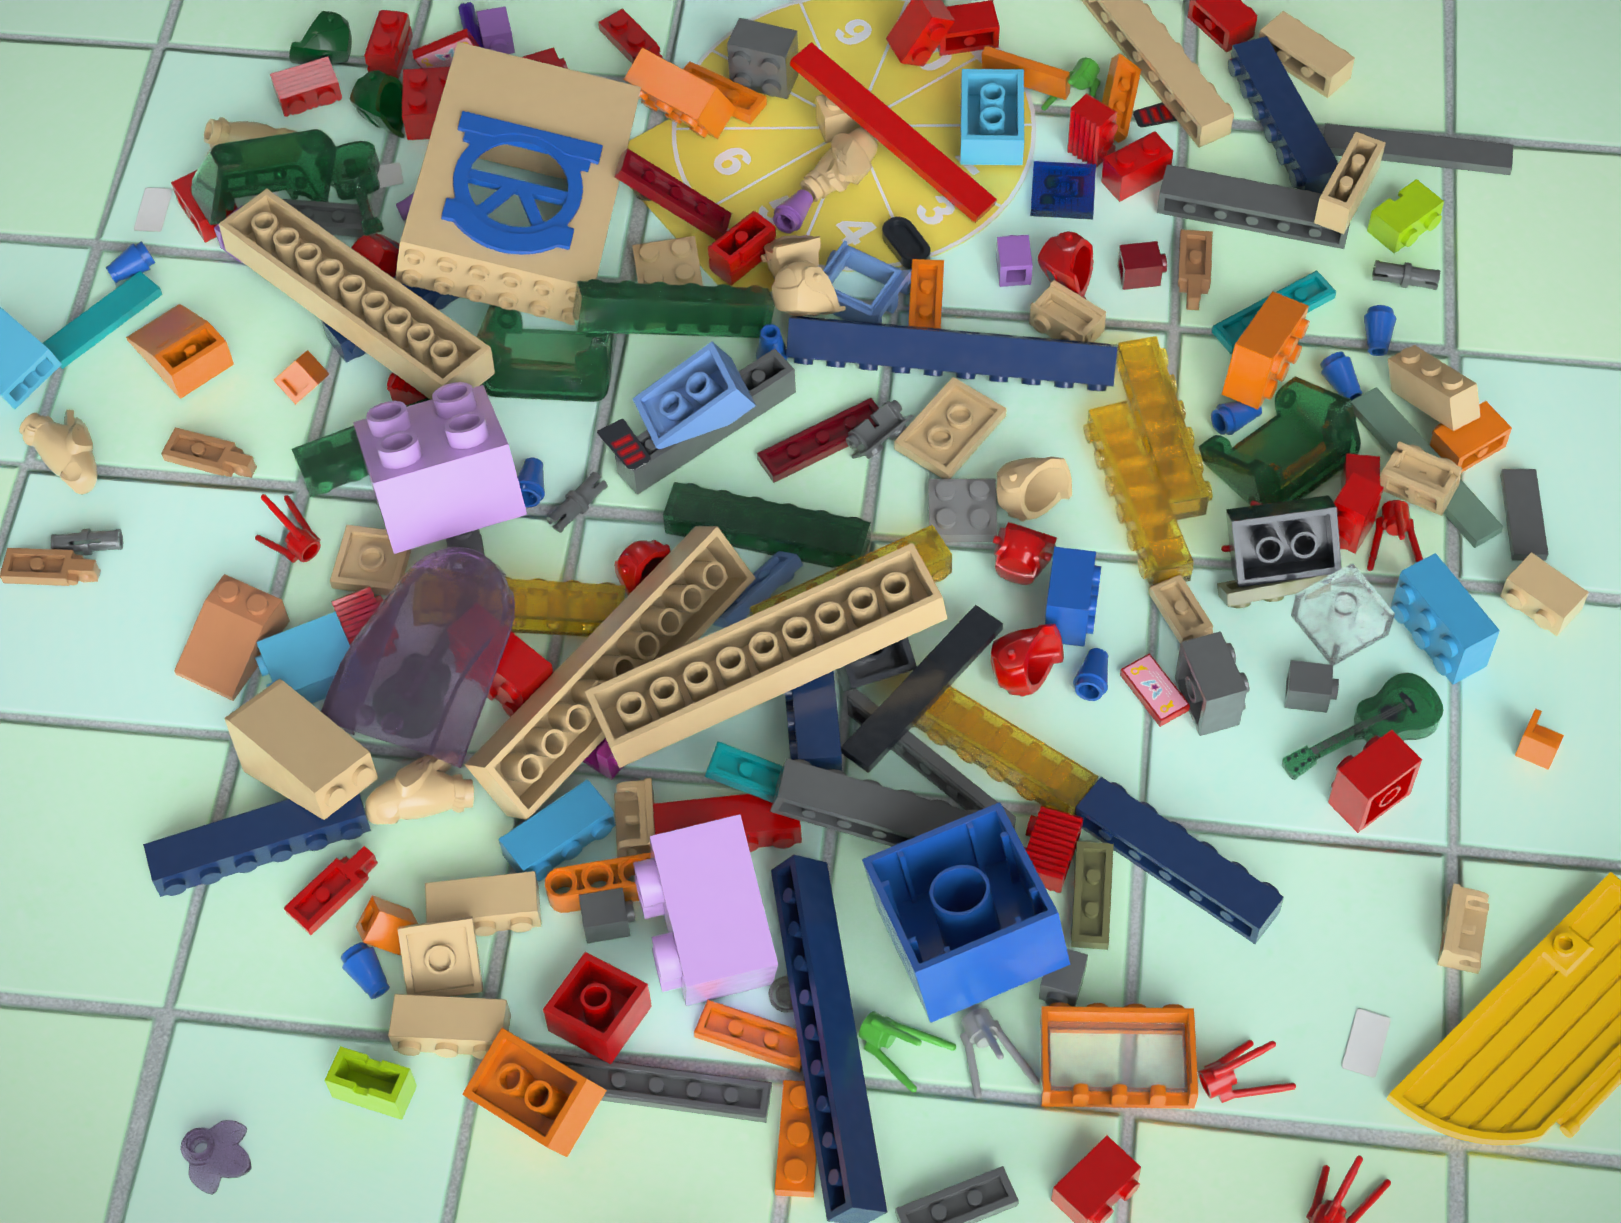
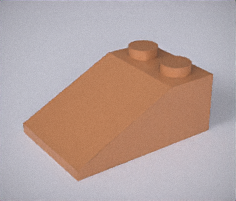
[174,574,290,701]

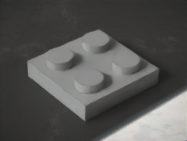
[928,478,997,542]

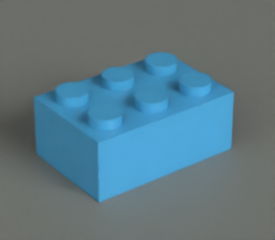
[1390,553,1500,685]

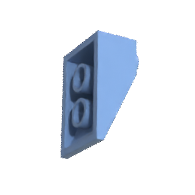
[632,341,756,449]

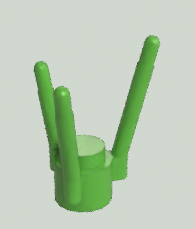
[1041,57,1101,111]
[859,1011,956,1092]

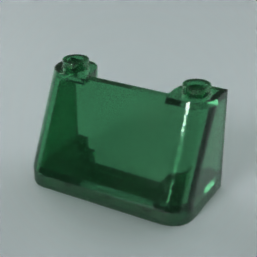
[191,129,337,225]
[476,305,619,402]
[1198,376,1361,505]

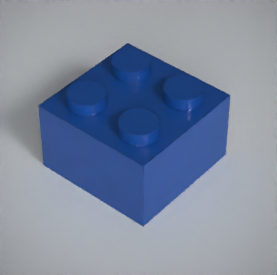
[1045,547,1102,647]

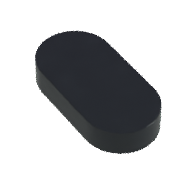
[882,217,931,269]

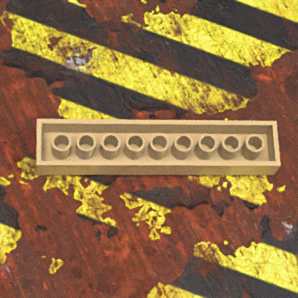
[219,189,495,400]
[465,526,756,820]
[585,543,947,768]

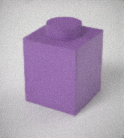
[476,6,515,54]
[996,235,1033,287]

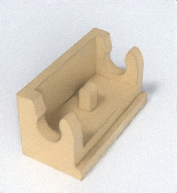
[614,778,655,858]
[1437,884,1490,974]

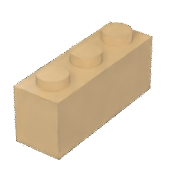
[1259,11,1355,99]
[1314,132,1386,234]
[1388,345,1481,431]
[425,871,542,936]
[388,994,511,1059]

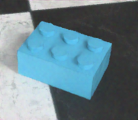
[960,69,1024,165]

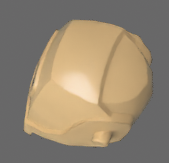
[761,235,821,279]
[772,261,846,316]
[996,456,1072,522]

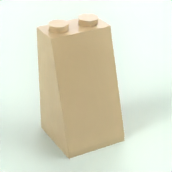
[224,679,378,820]

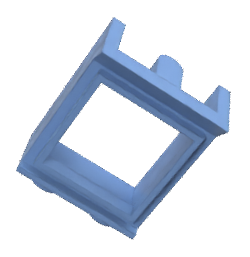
[823,240,911,323]

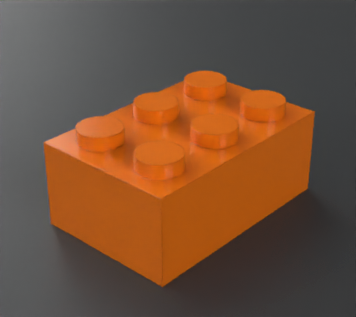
[623,48,736,139]
[1221,291,1310,410]

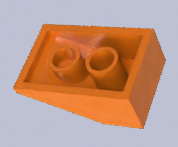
[462,1028,607,1157]

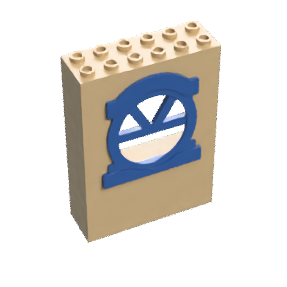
[395,42,641,327]

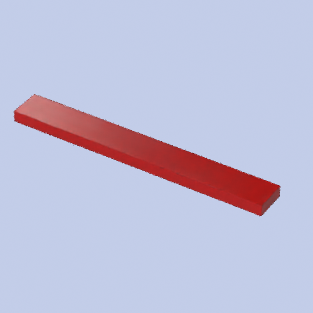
[790,42,997,223]

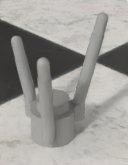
[960,1008,1040,1099]

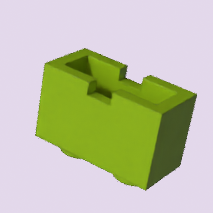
[1367,179,1444,254]
[324,1046,417,1120]

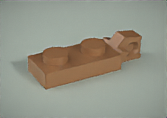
[1178,229,1213,311]
[161,427,257,478]
[0,548,101,586]

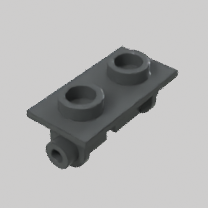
[846,400,914,459]

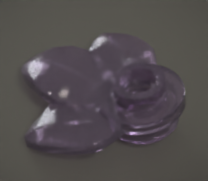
[180,1120,252,1195]

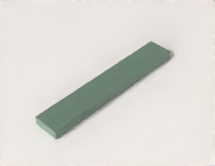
[1349,387,1504,548]

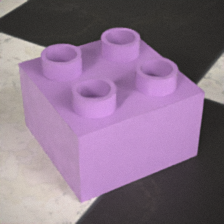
[353,382,527,554]
[633,815,778,1006]

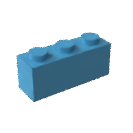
[498,779,616,881]

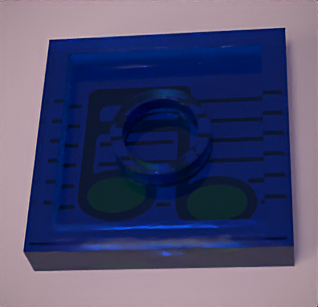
[1030,161,1096,220]

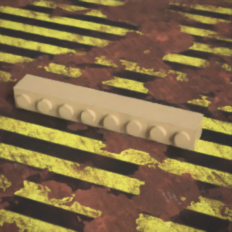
[1081,0,1234,148]

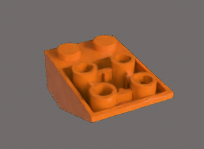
[126,304,234,399]

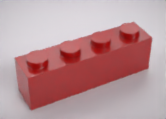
[653,794,802,852]

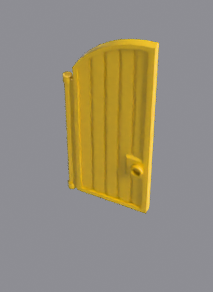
[1386,872,1621,1145]

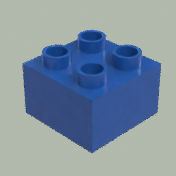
[862,802,1070,1023]

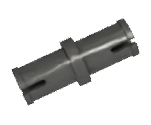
[1372,260,1441,290]
[546,472,608,533]
[50,528,124,556]

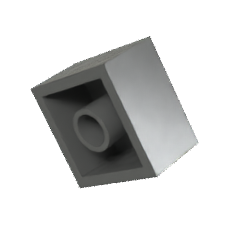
[727,18,799,99]
[1175,631,1250,736]

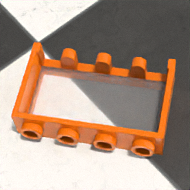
[1040,1002,1198,1109]

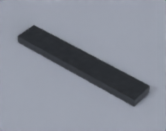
[841,605,1003,773]

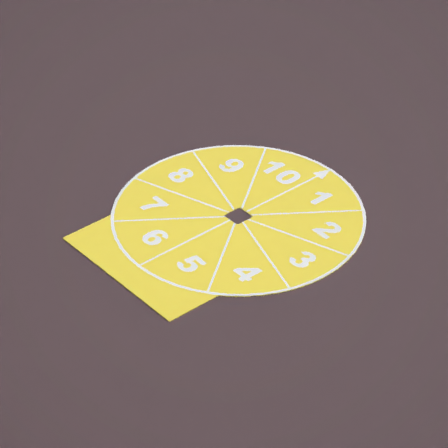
[628,0,1037,310]

